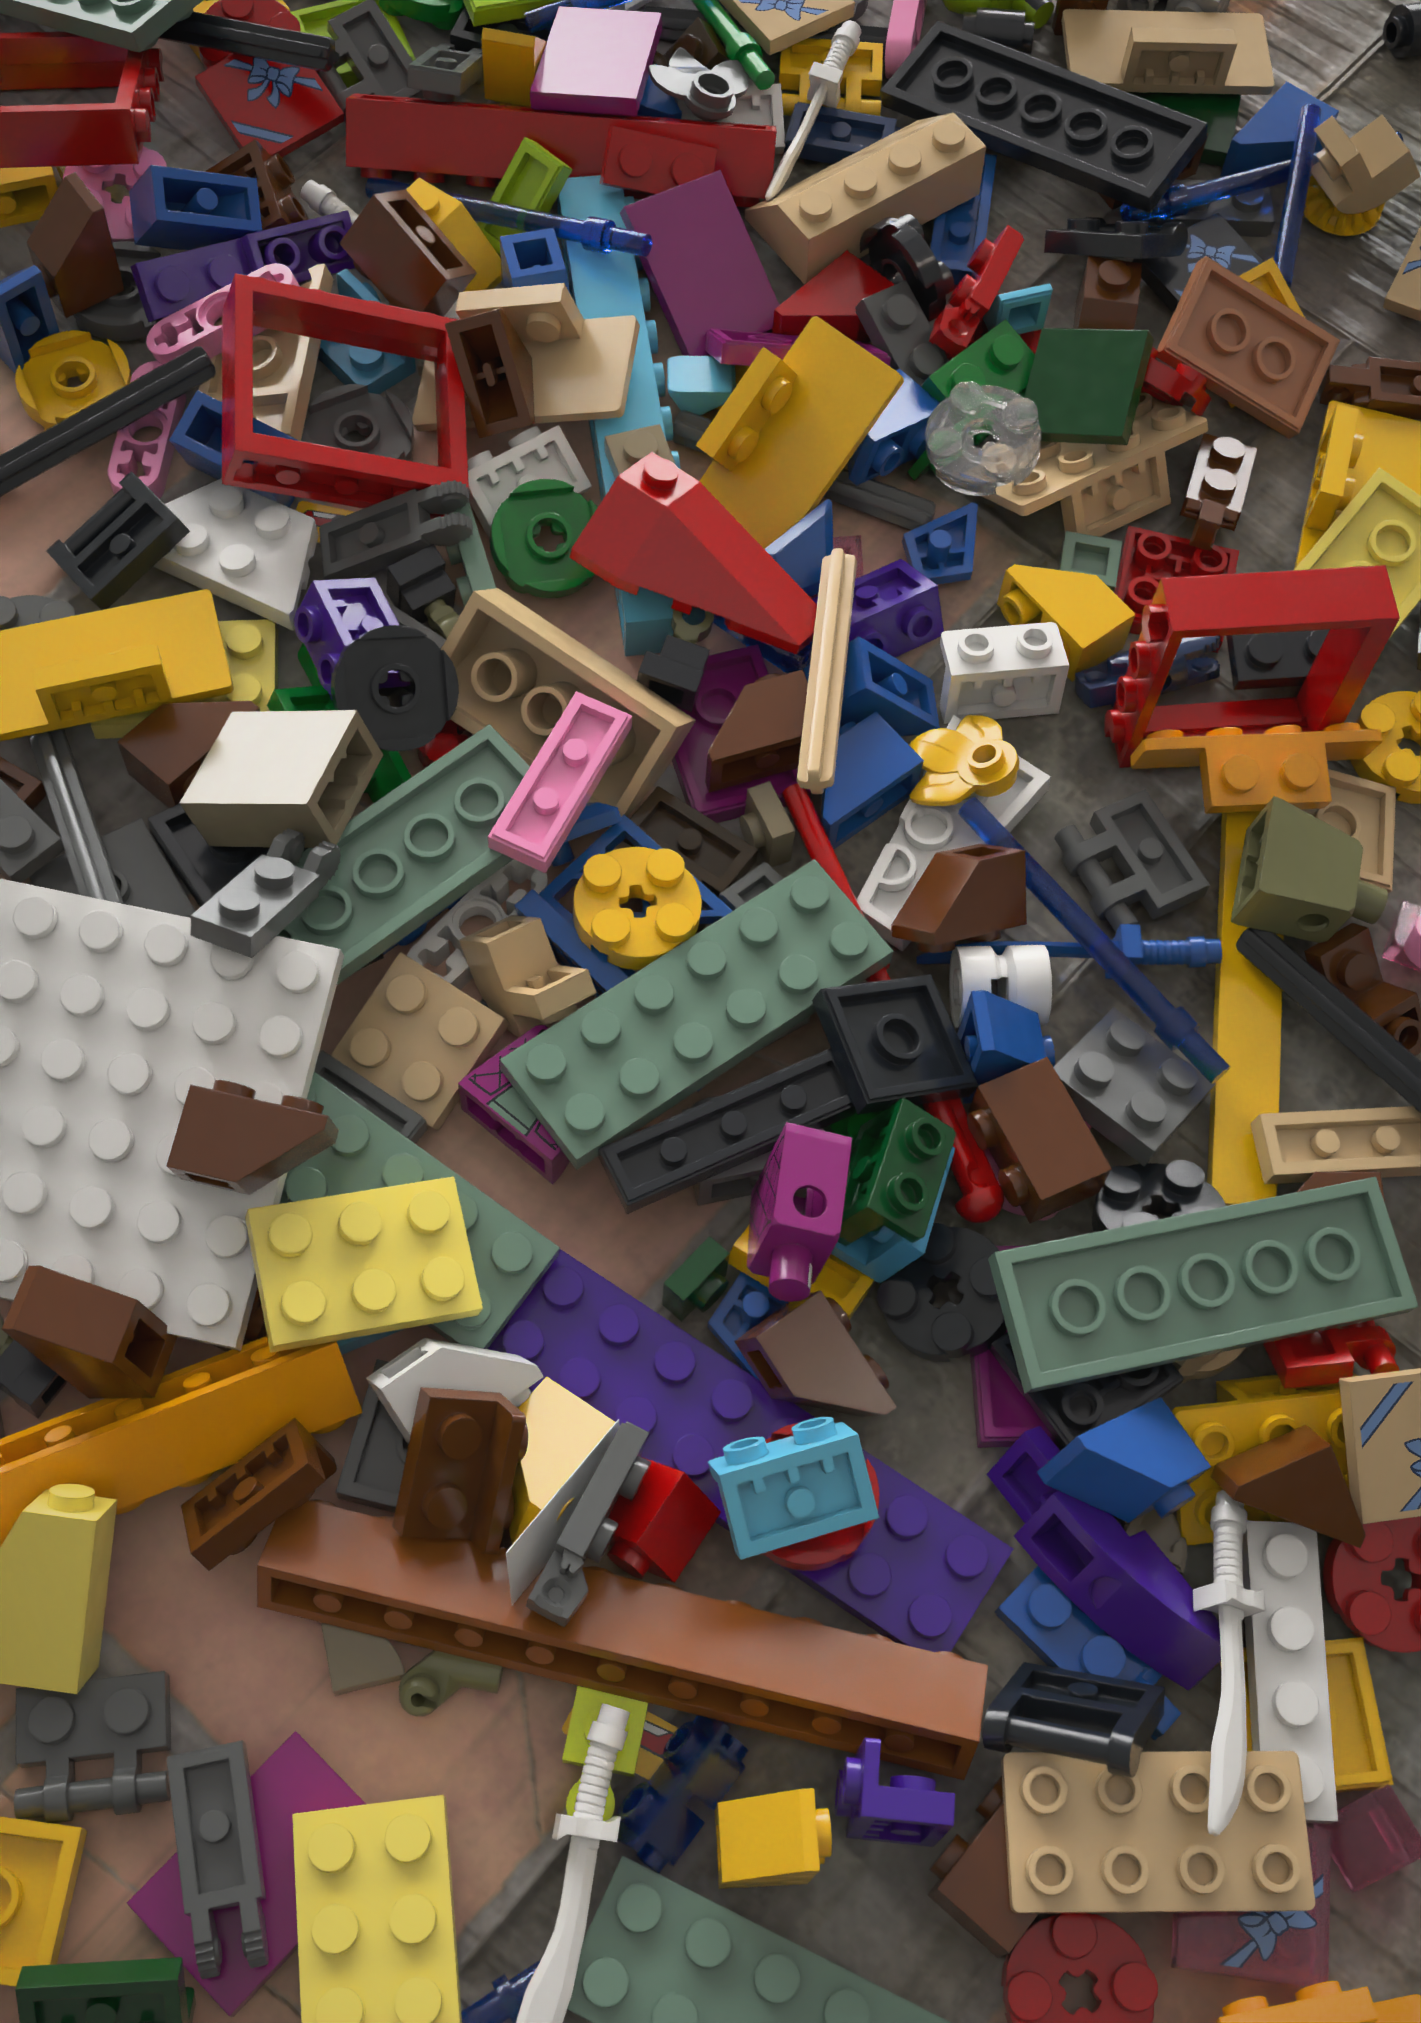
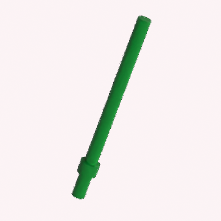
[691,0,775,90]

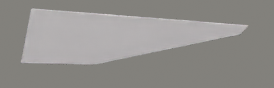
[506,1419,620,1606]

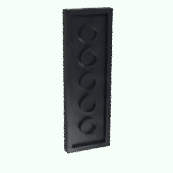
[880,21,1207,213]

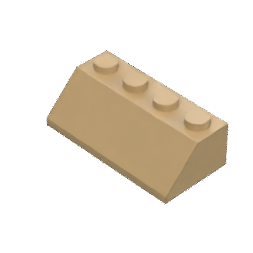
[745,113,986,285]
[441,588,696,827]

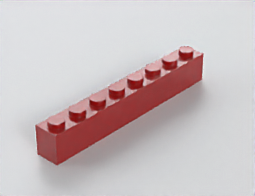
[346,93,777,207]

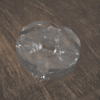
[925,381,1041,496]

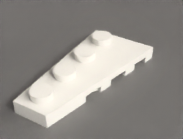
[857,715,1051,951]

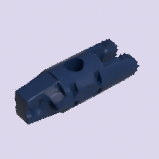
[1075,636,1220,709]

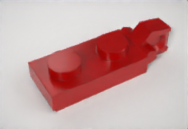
[929,225,1024,358]

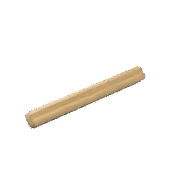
[797,548,857,794]

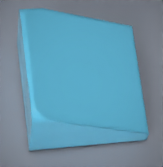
[982,283,1053,334]
[667,356,736,416]

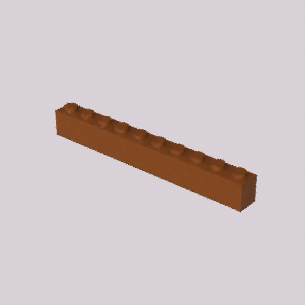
[257,1499,988,1780]

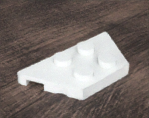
[153,478,318,631]

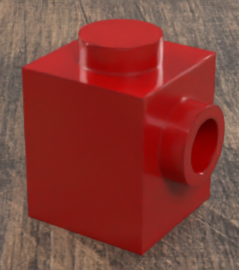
[607,1457,721,1583]

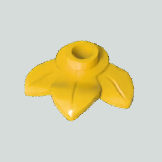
[909,715,1019,806]

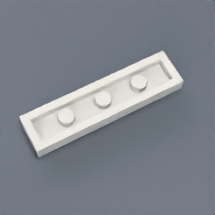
[1242,1520,1338,1824]

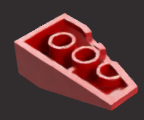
[569,452,817,654]

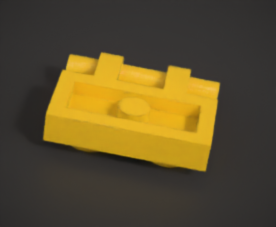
[778,38,883,116]

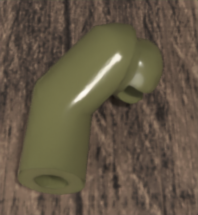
[399,1650,504,1717]

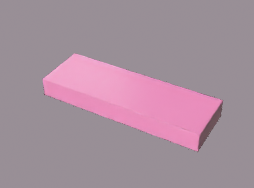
[488,691,632,873]

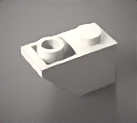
[366,1338,544,1445]

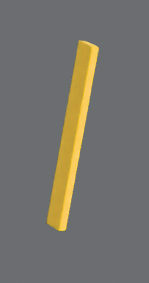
[1207,811,1284,1206]

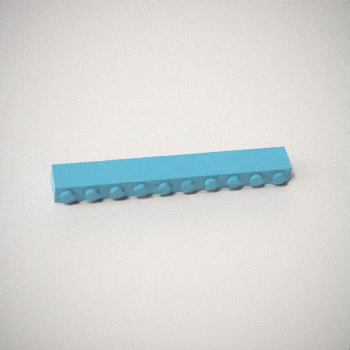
[557,175,705,656]

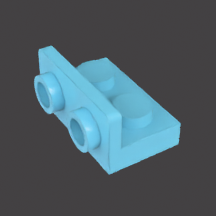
[708,1417,879,1560]

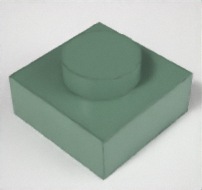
[1058,531,1122,592]

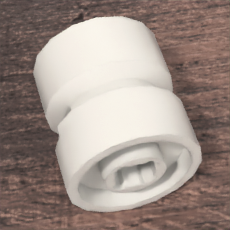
[949,945,1052,1028]

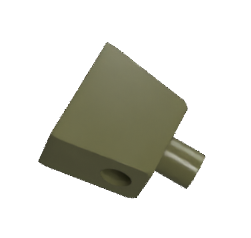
[1231,796,1388,943]

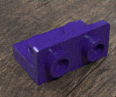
[812,559,944,657]
[294,577,411,699]
[835,1737,955,1847]

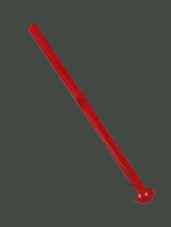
[782,783,1004,1223]

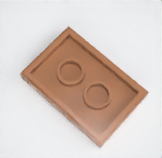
[1157,256,1340,439]

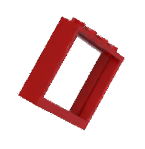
[0,31,164,168]
[222,273,469,519]
[1104,566,1400,768]

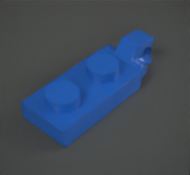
[995,1565,1182,1740]

